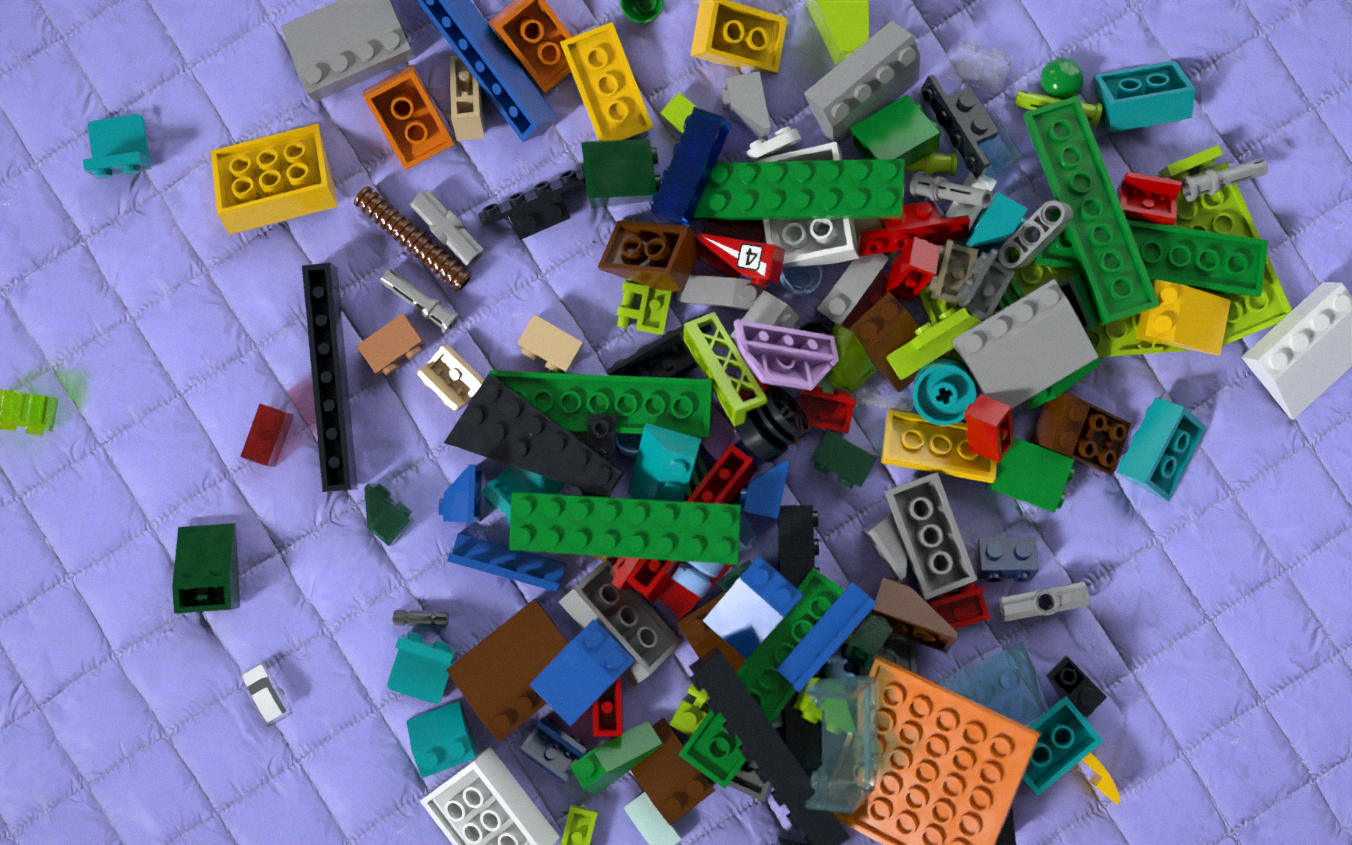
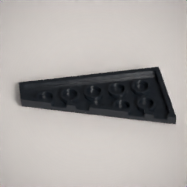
[444,374,625,497]

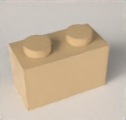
[517,314,584,374]

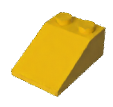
[690,0,788,74]
[1135,280,1231,356]

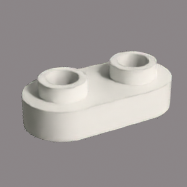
[747,126,802,162]

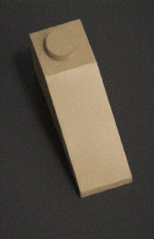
[450,55,485,141]

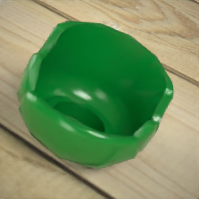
[620,0,664,23]
[1040,57,1083,100]

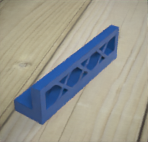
[447,533,567,592]
[776,582,877,692]

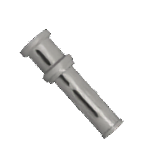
[1181,158,1268,202]
[910,172,993,208]
[380,269,460,335]

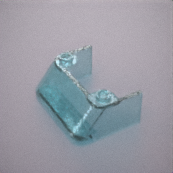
[806,676,877,813]

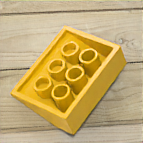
[210,123,338,235]

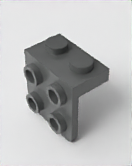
[956,248,1015,321]

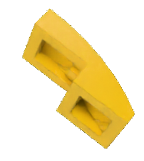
[1081,752,1121,805]

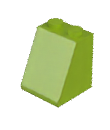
[807,0,869,66]

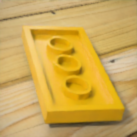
[560,22,654,141]
[881,409,997,483]

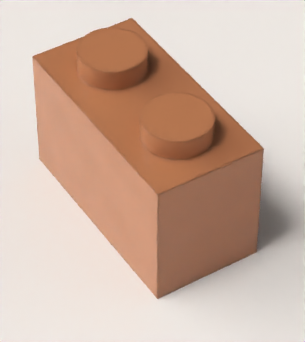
[356,313,426,376]

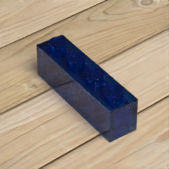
[650,107,731,226]

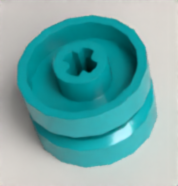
[912,356,976,426]

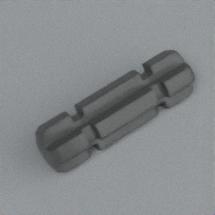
[392,610,449,628]

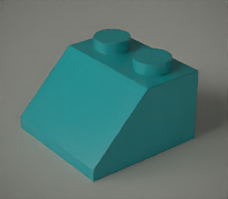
[962,192,1028,249]
[407,700,480,779]

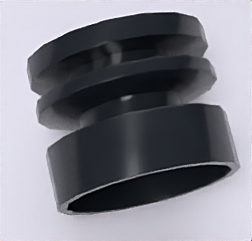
[735,385,810,462]

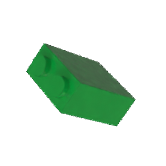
[851,94,941,168]
[986,437,1075,513]

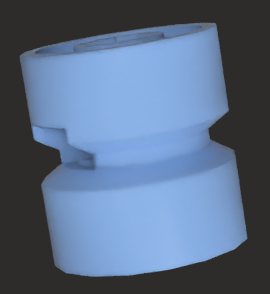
[672,561,725,598]

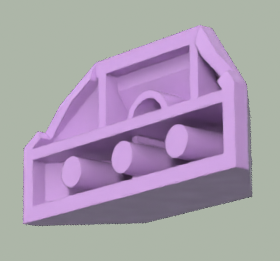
[734,319,839,390]

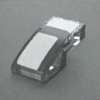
[239,660,293,727]

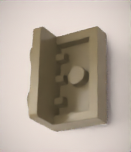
[928,239,978,304]

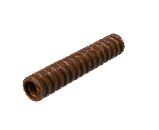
[353,186,472,292]

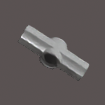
[410,189,485,267]
[999,581,1090,622]

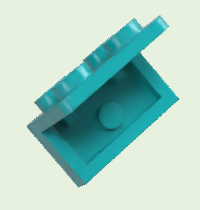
[83,114,151,179]
[481,465,565,523]
[387,632,458,704]

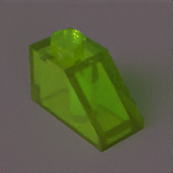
[829,324,877,394]

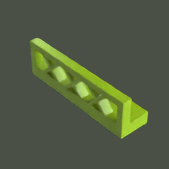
[684,312,767,427]

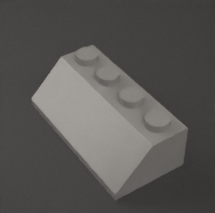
[885,472,977,600]
[559,558,682,686]

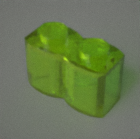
[0,389,58,436]

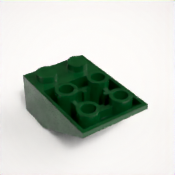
[172,523,240,614]

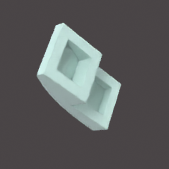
[624,792,682,845]

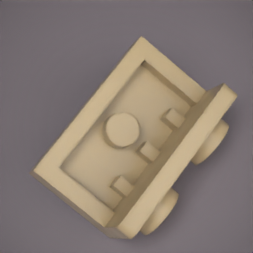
[416,343,484,411]

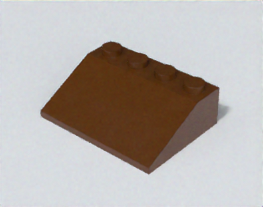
[446,598,571,742]

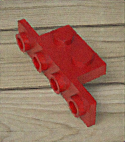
[858,201,970,256]

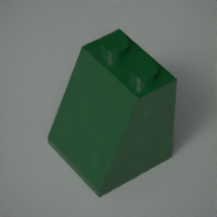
[581,140,662,209]

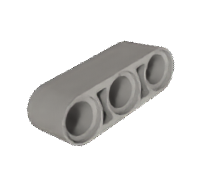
[998,200,1073,269]

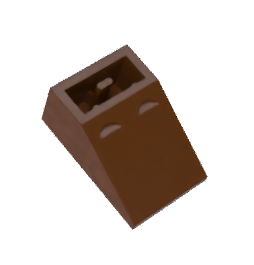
[1030,393,1131,475]

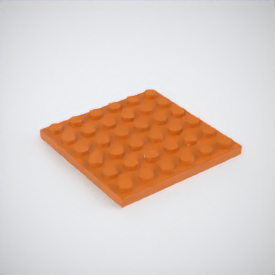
[823,656,1041,845]

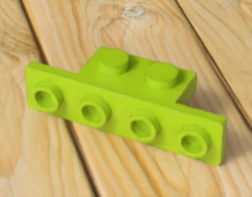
[887,307,983,380]

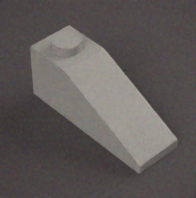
[816,253,889,326]
[676,275,763,312]

